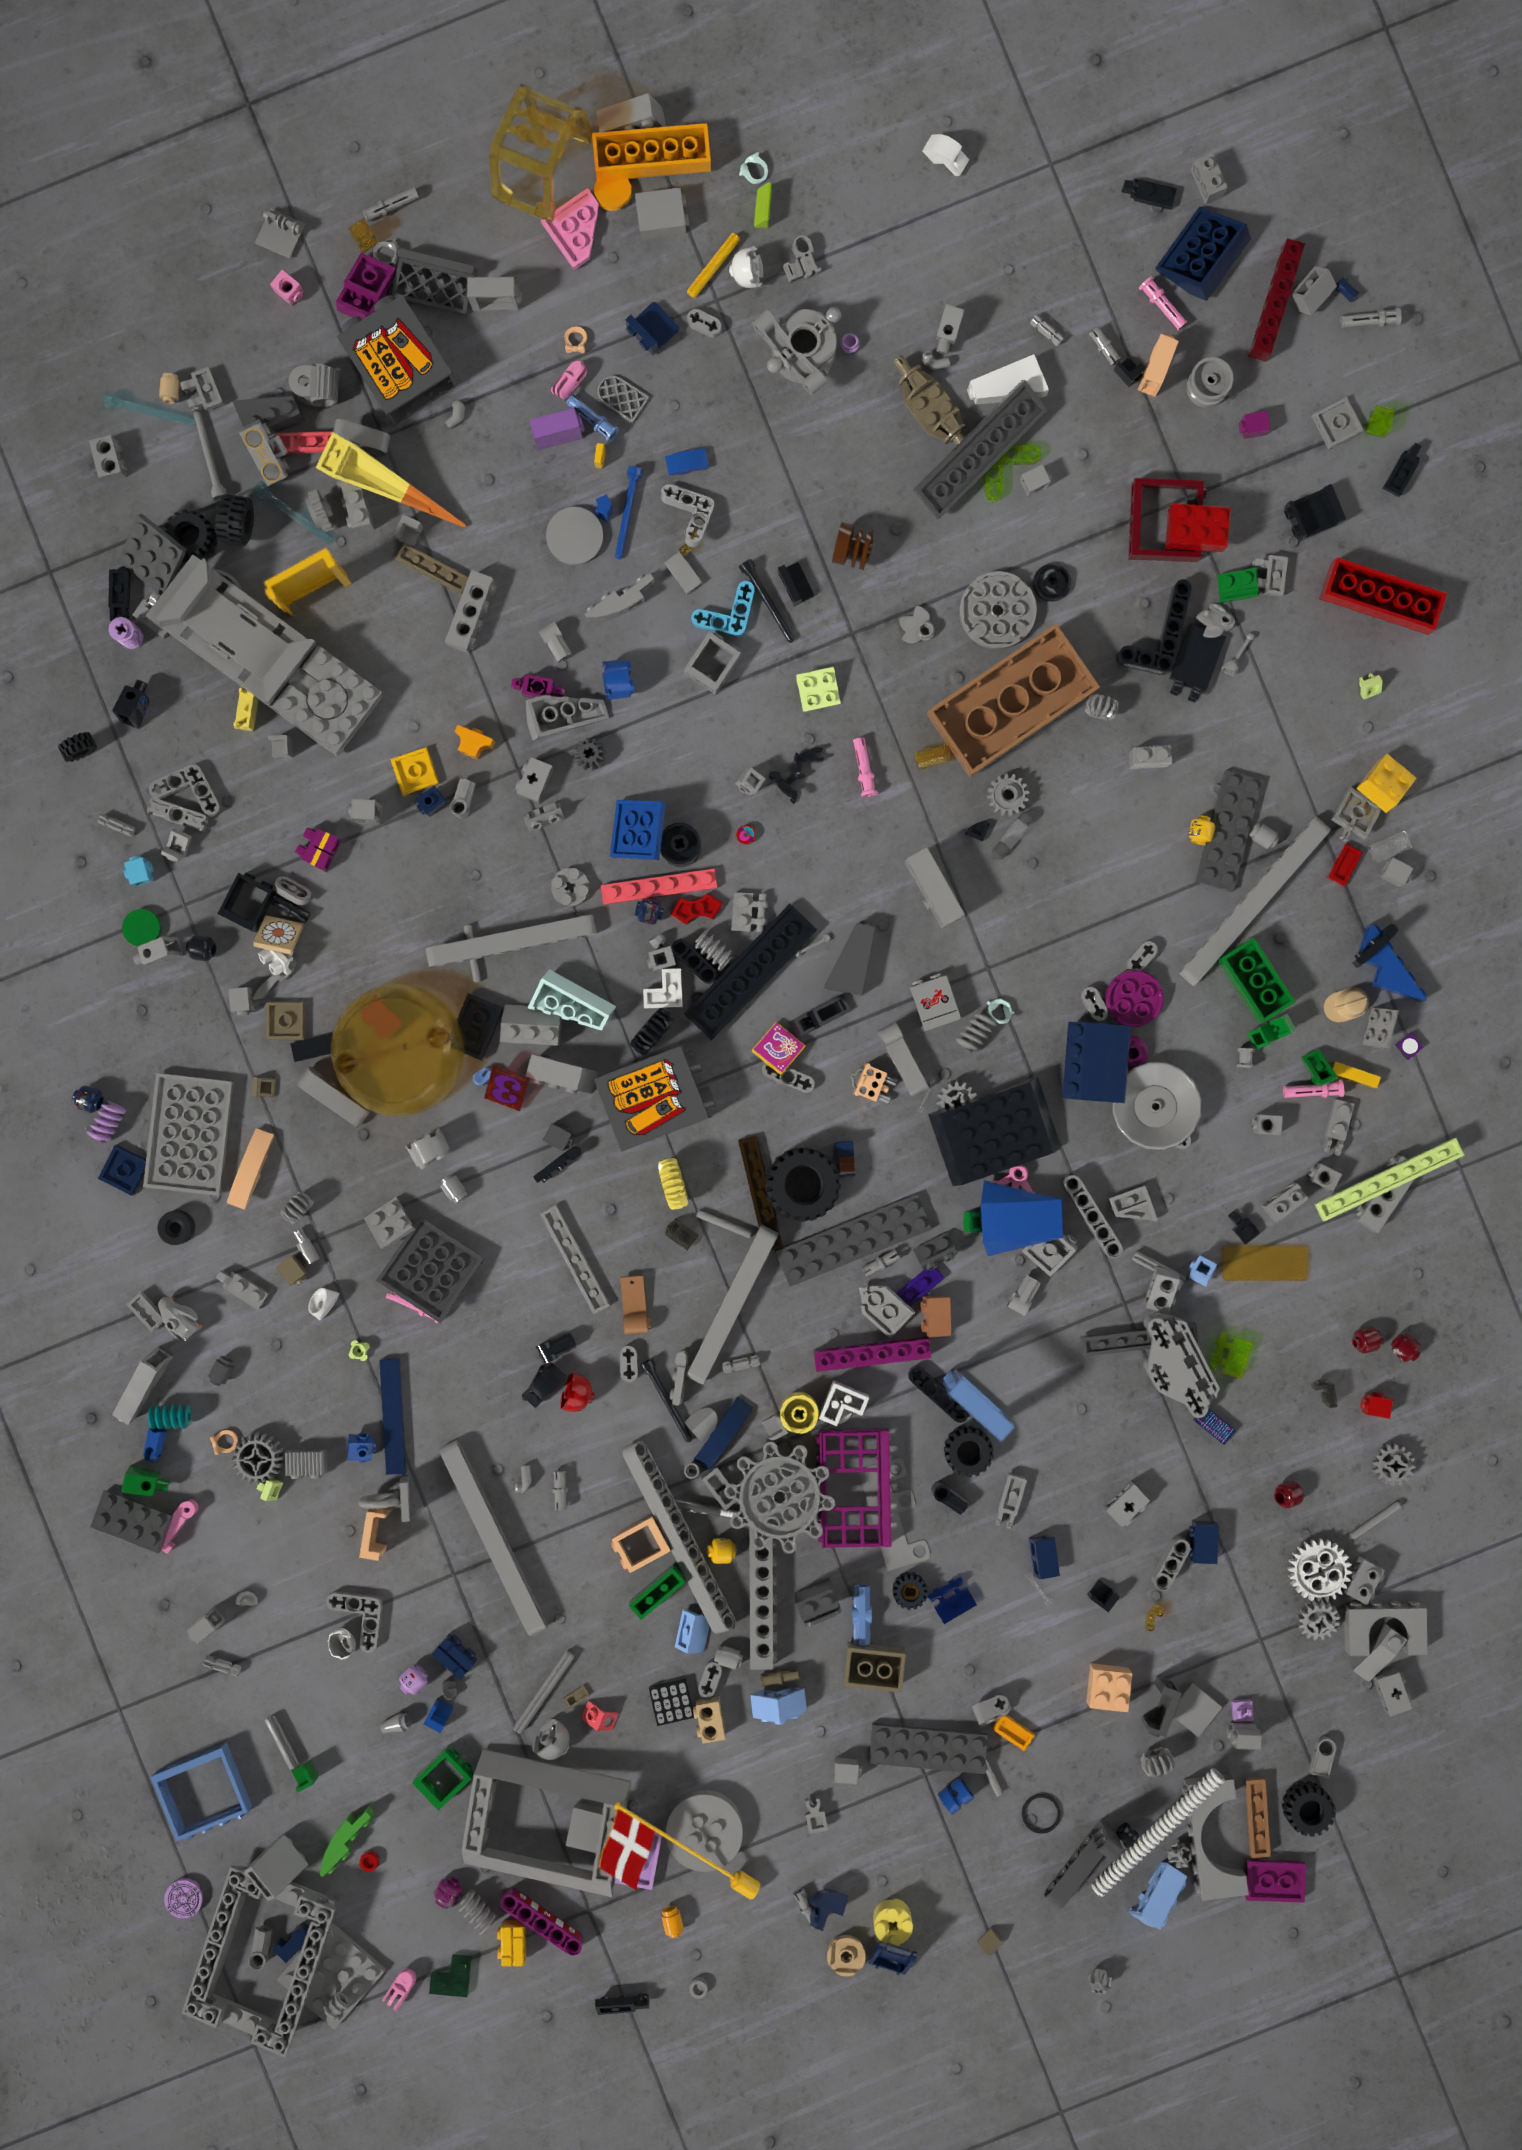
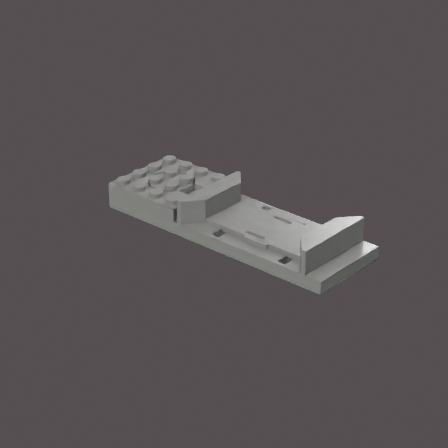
[146,555,383,757]

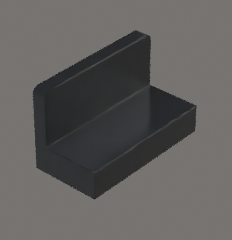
[778,562,814,607]

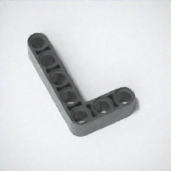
[1044,1821,1123,1909]

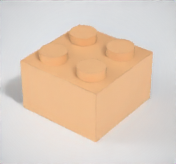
[1086,1663,1132,1712]

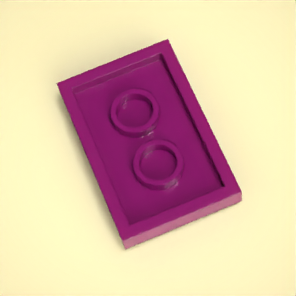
[1245,1859,1306,1903]

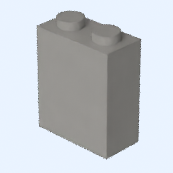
[635,187,689,239]
[566,1802,603,1853]
[244,1835,308,1901]

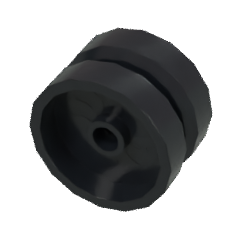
[660,823,701,867]

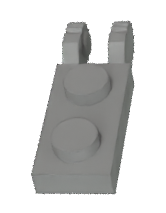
[1323,1099,1355,1155]
[670,1350,689,1406]
[995,1472,1027,1529]

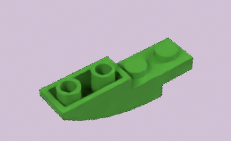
[320,1805,375,1877]

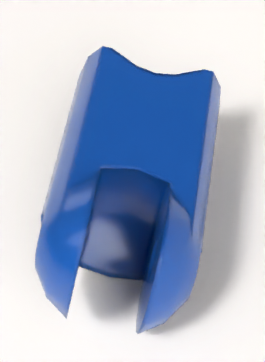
[143,1427,167,1463]

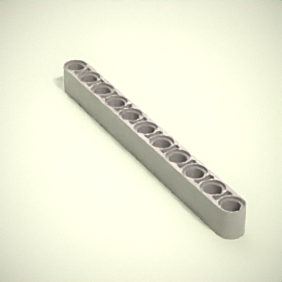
[1178,816,1331,986]
[439,1440,548,1636]
[623,1441,736,1634]

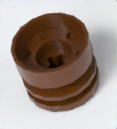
[832,522,874,570]

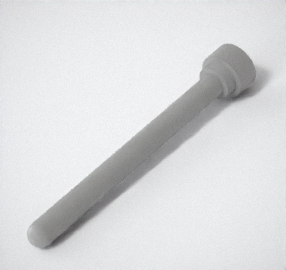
[194,411,227,501]

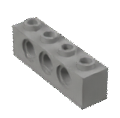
[445,570,497,654]
[1354,1155,1414,1233]

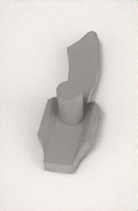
[253,959,298,1000]

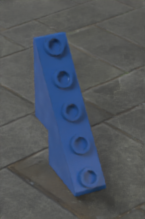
[1358,924,1427,1002]

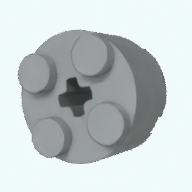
[405,1128,450,1169]

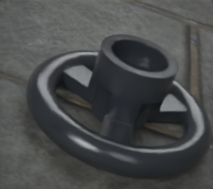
[1033,563,1071,602]

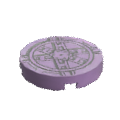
[164,1878,204,1918]

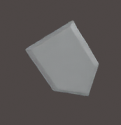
[860,1286,915,1339]

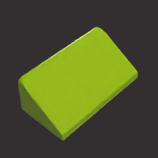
[754,182,772,229]

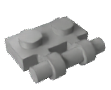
[731,892,768,933]

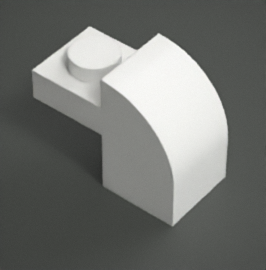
[922,134,969,176]

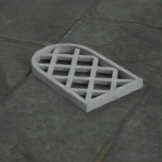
[597,376,650,423]

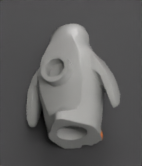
[158,1297,203,1341]

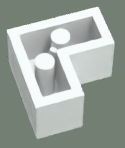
[819,1380,869,1426]

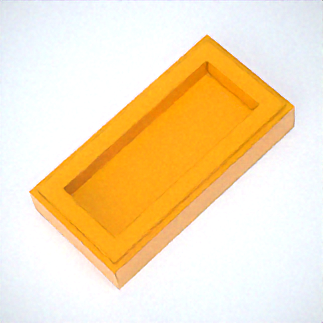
[992,1715,1035,1751]

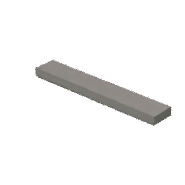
[540,1204,611,1315]

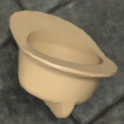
[1324,987,1369,1023]

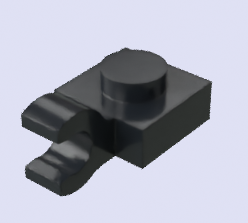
[1228,1211,1260,1245]

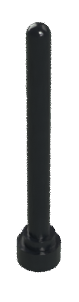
[739,559,794,643]
[639,1358,692,1442]

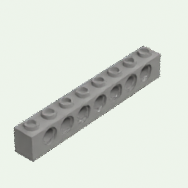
[749,1526,777,1670]

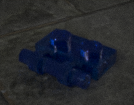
[928,1576,977,1624]

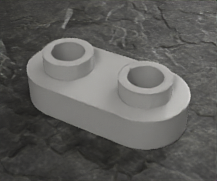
[274,876,311,905]

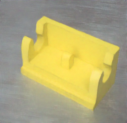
[233,688,259,731]

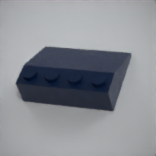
[1155,206,1251,301]
[1062,1022,1131,1103]

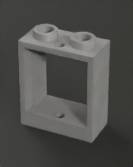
[467,277,522,311]
[683,632,741,695]

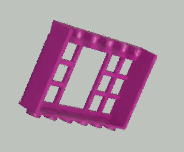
[816,1428,891,1548]

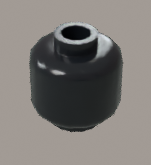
[186,935,217,961]

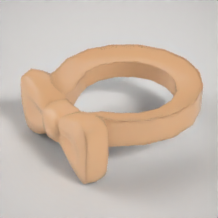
[564,327,587,354]
[210,1430,239,1455]

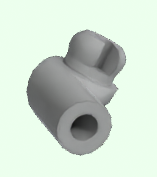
[922,351,950,370]
[445,400,465,429]
[514,1466,532,1493]

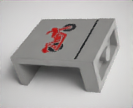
[909,973,961,1032]

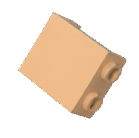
[359,1507,393,1561]

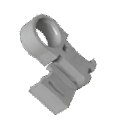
[783,235,821,283]

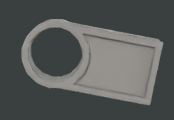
[1309,1736,1336,1779]

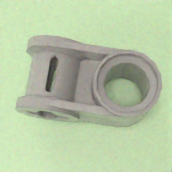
[972,1695,1011,1726]

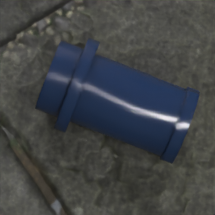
[1336,277,1359,302]

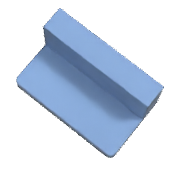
[675,1609,709,1654]

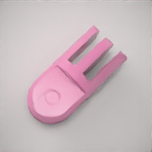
[551,361,587,401]
[382,1968,417,2011]

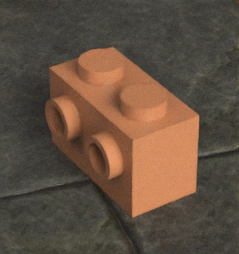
[921,1295,951,1337]

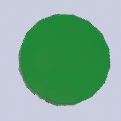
[122,909,162,946]

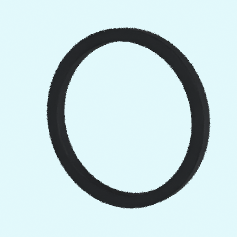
[1022,1794,1061,1834]

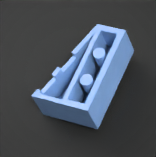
[1128,1862,1187,1929]

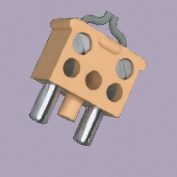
[850,1063,897,1104]

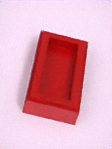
[1327,843,1363,887]

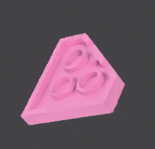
[541,188,599,270]

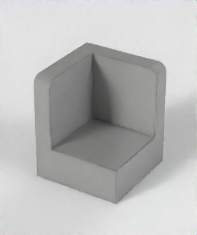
[394,515,424,547]
[268,735,293,758]
[762,1413,788,1442]

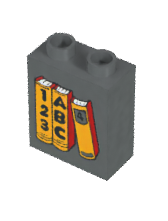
[337,295,458,426]
[594,1046,716,1152]

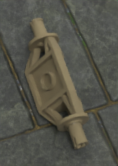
[893,355,967,445]

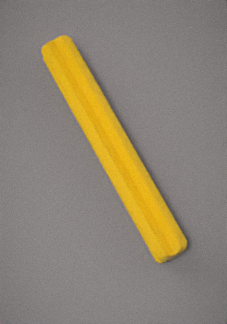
[687,233,740,298]

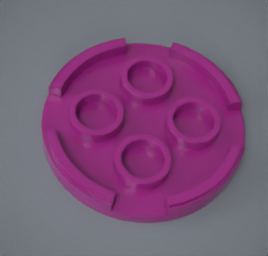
[1105,970,1164,1028]

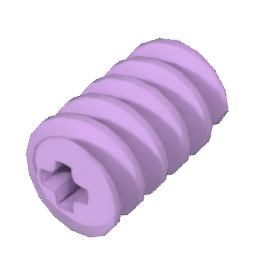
[108,617,144,649]
[86,1100,126,1143]

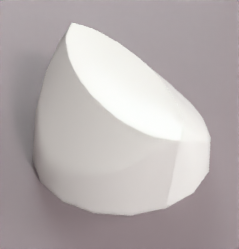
[308,1288,340,1320]

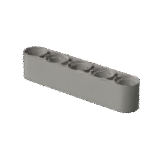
[1062,1175,1123,1258]

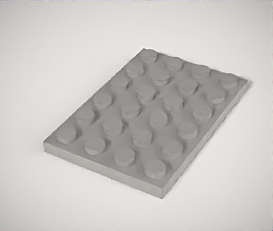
[143,1073,234,1196]

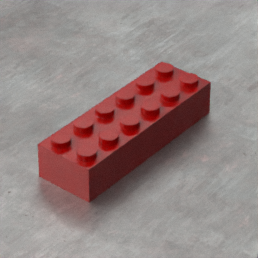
[1319,557,1448,635]

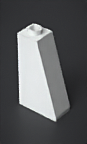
[967,354,1049,405]

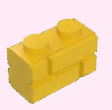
[497,1920,526,1966]

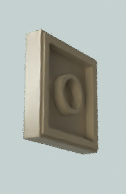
[265,1002,305,1040]

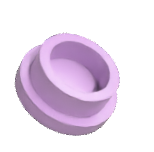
[840,333,859,353]

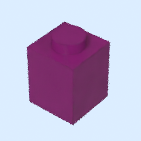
[1239,410,1271,439]

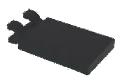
[1169,624,1226,703]

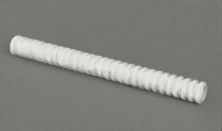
[1091,1768,1225,1897]

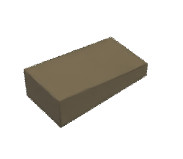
[563,1685,590,1709]

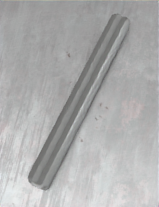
[514,1651,574,1734]

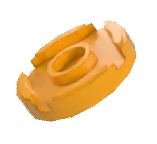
[594,179,632,211]

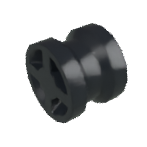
[1115,1822,1139,1848]

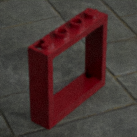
[1128,478,1207,562]

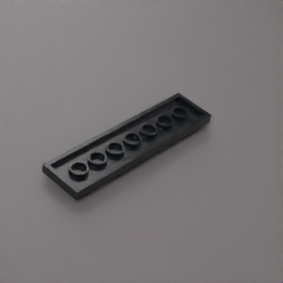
[684,903,817,1041]

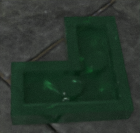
[429,1954,472,1997]

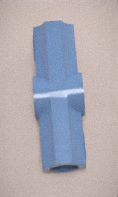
[852,1584,872,1646]

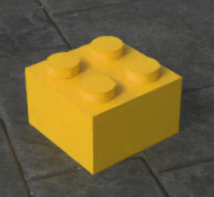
[1356,754,1416,813]

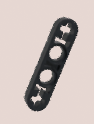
[908,1366,969,1423]

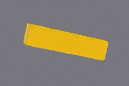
[1331,1062,1381,1088]

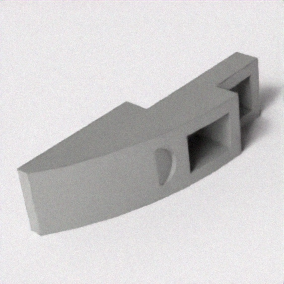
[585,573,655,622]

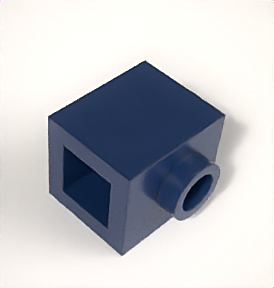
[416,786,448,817]

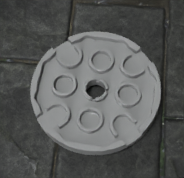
[959,571,1037,650]

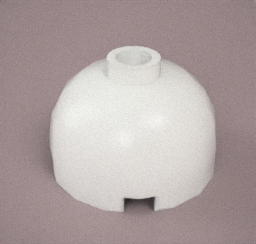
[729,246,763,288]

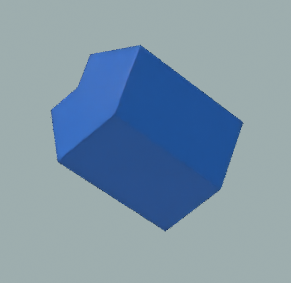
[595,494,613,522]

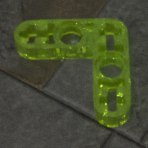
[984,445,1041,503]

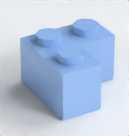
[750,1686,807,1725]

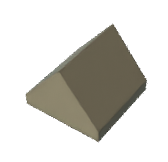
[977,1927,1004,1956]

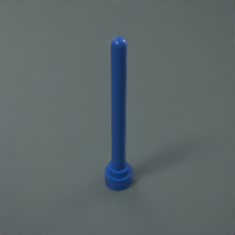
[615,466,643,559]

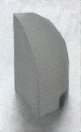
[684,1408,718,1442]

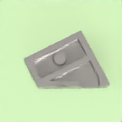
[1108,1185,1158,1221]

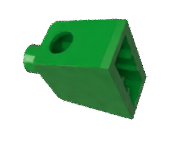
[121,1465,170,1496]

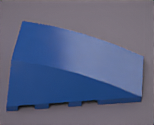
[981,1180,1064,1256]

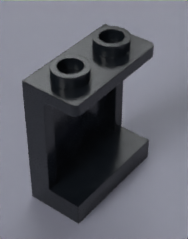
[1284,484,1346,542]

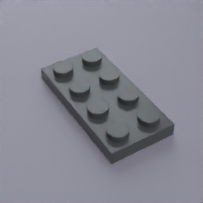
[91,1490,174,1553]

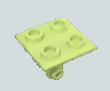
[796,666,841,712]

